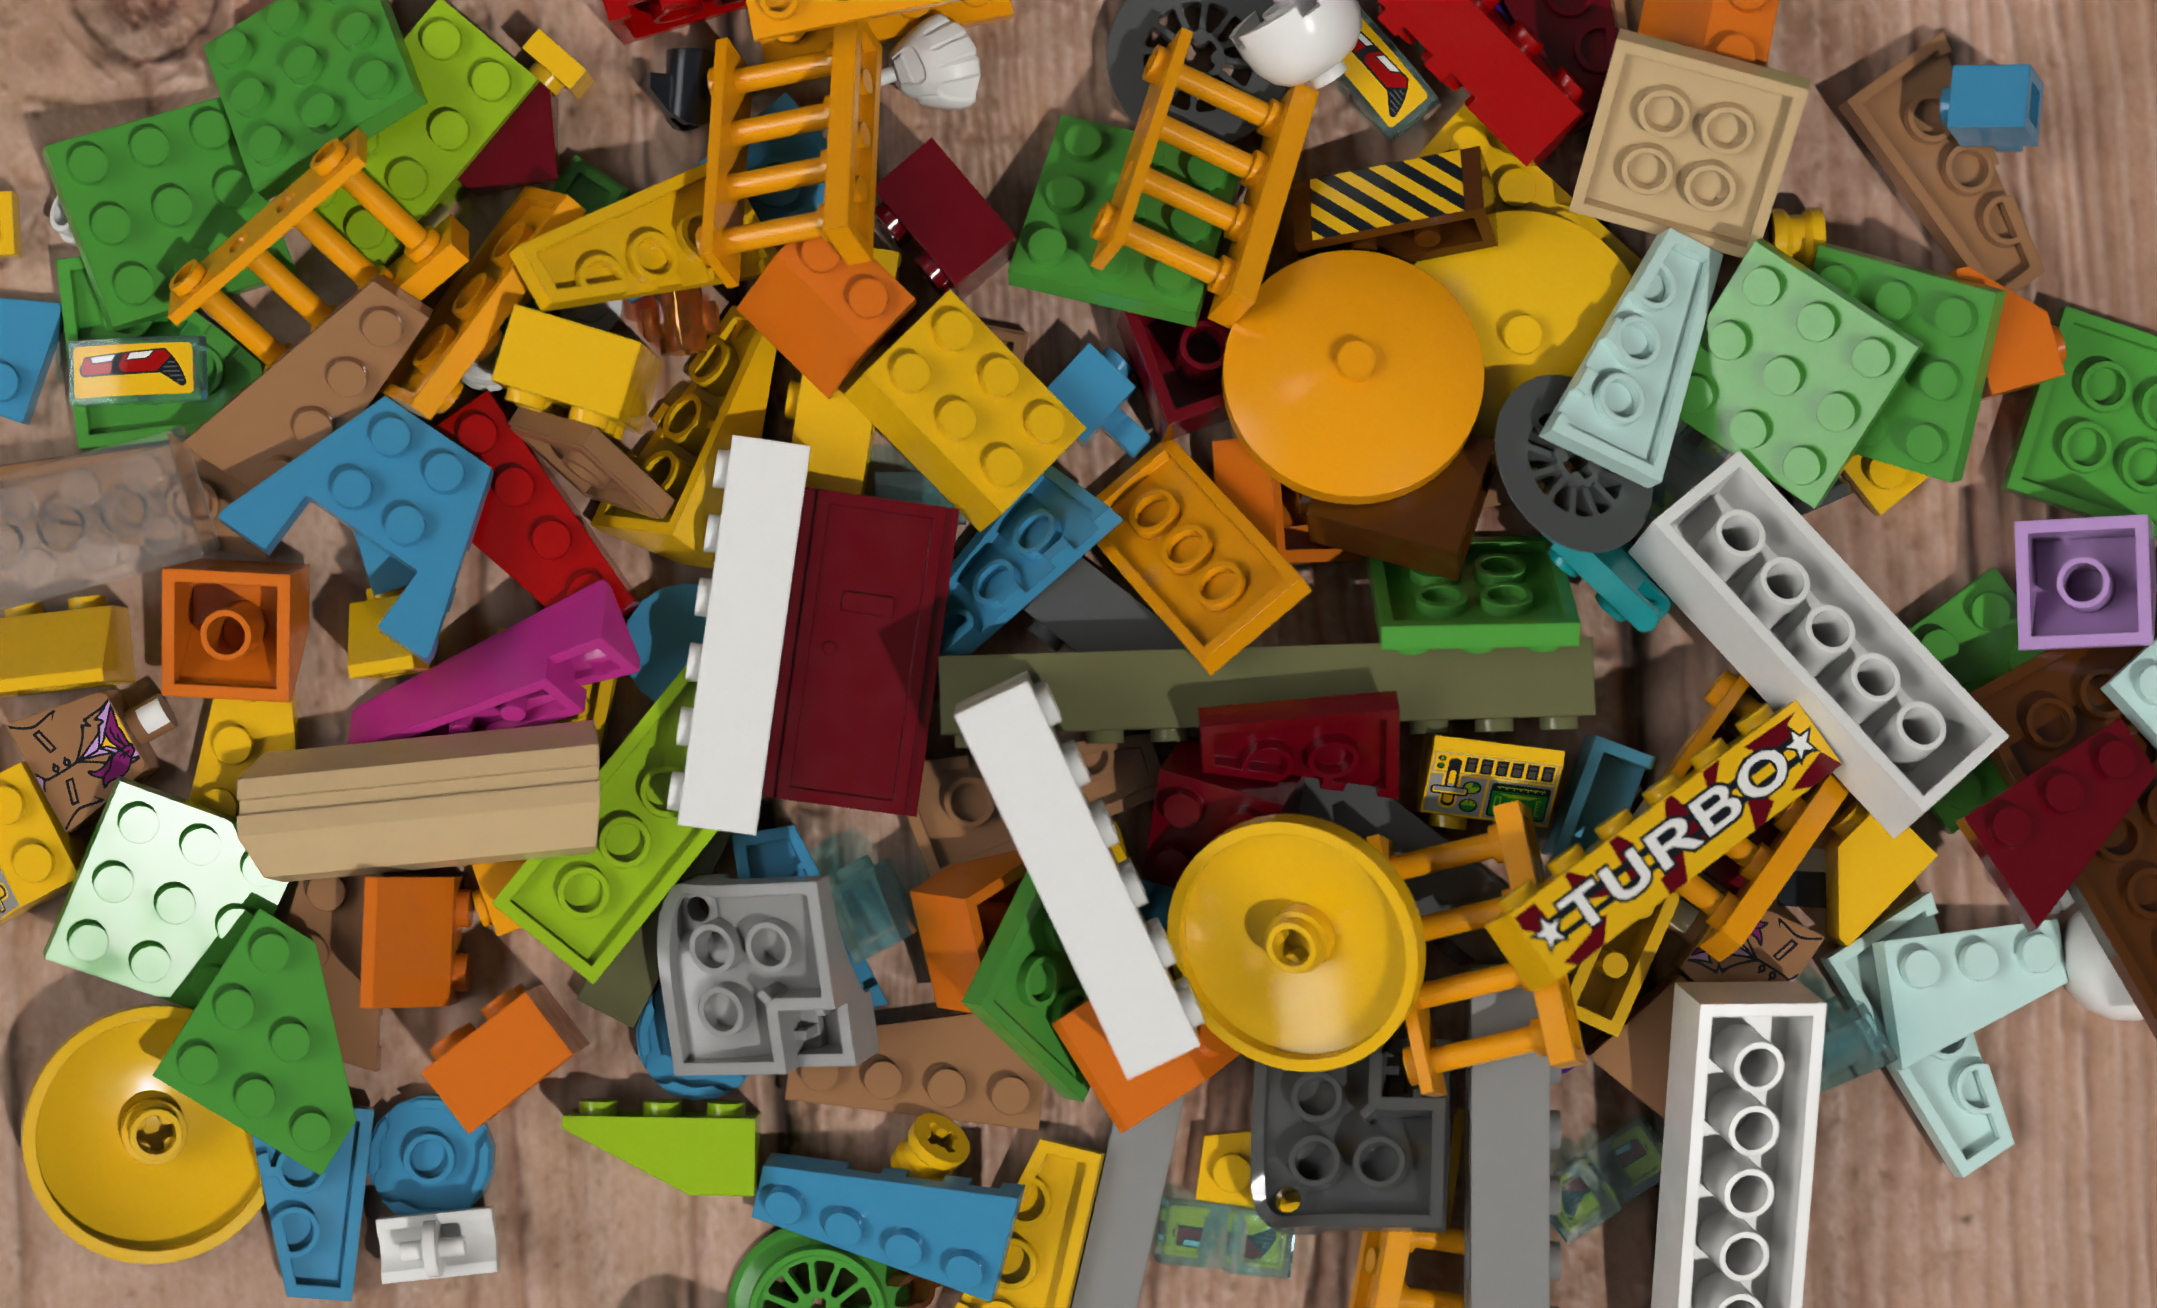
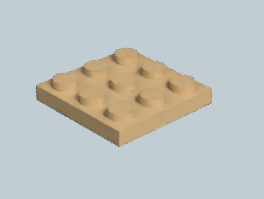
[1569,28,1812,259]

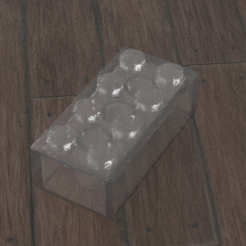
[0,425,220,611]

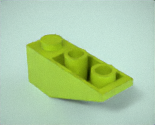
[562,1098,761,1196]

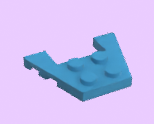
[218,396,494,665]

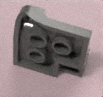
[1251,1039,1458,1235]

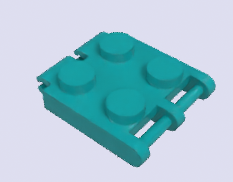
[1541,533,1675,632]

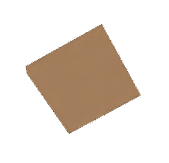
[508,407,675,519]

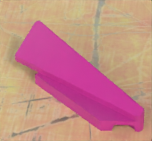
[347,579,641,744]

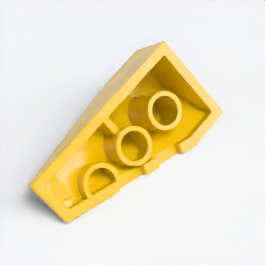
[591,305,777,569]

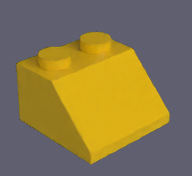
[0,595,136,697]

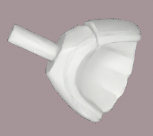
[881,14,981,110]

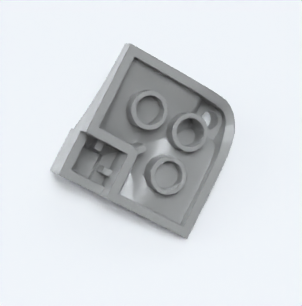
[657,874,880,1076]

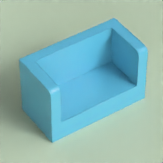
[1543,735,1656,858]

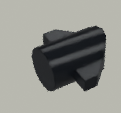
[646,48,715,132]

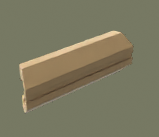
[237,720,600,882]

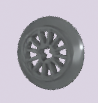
[1106,0,1286,144]
[1495,375,1653,553]

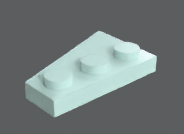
[1872,919,2068,1071]

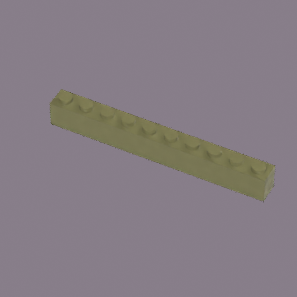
[939,637,1596,748]

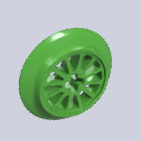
[727,1228,910,1308]

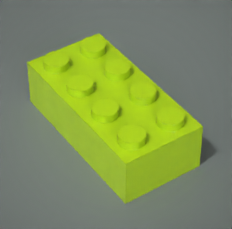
[276,0,540,268]

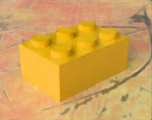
[844,289,1087,532]
[491,304,663,441]

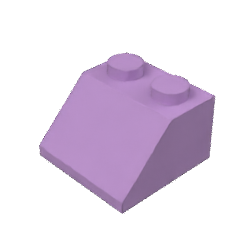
[2014,514,2157,651]

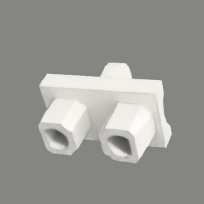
[376,1205,500,1284]

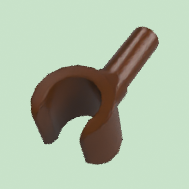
[887,1270,942,1308]

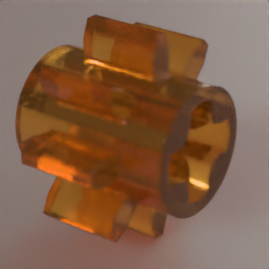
[641,287,721,357]

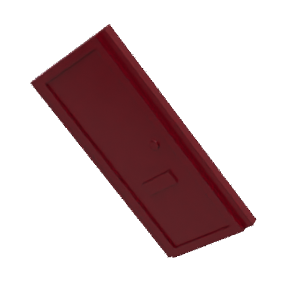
[762,487,960,817]

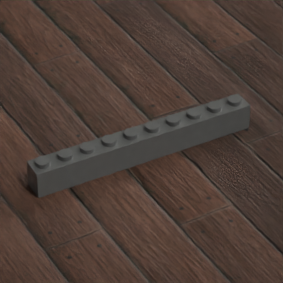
[1024,557,1509,966]

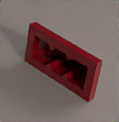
[457,82,558,196]

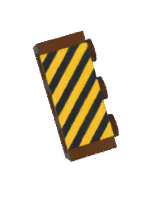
[1291,146,1498,263]

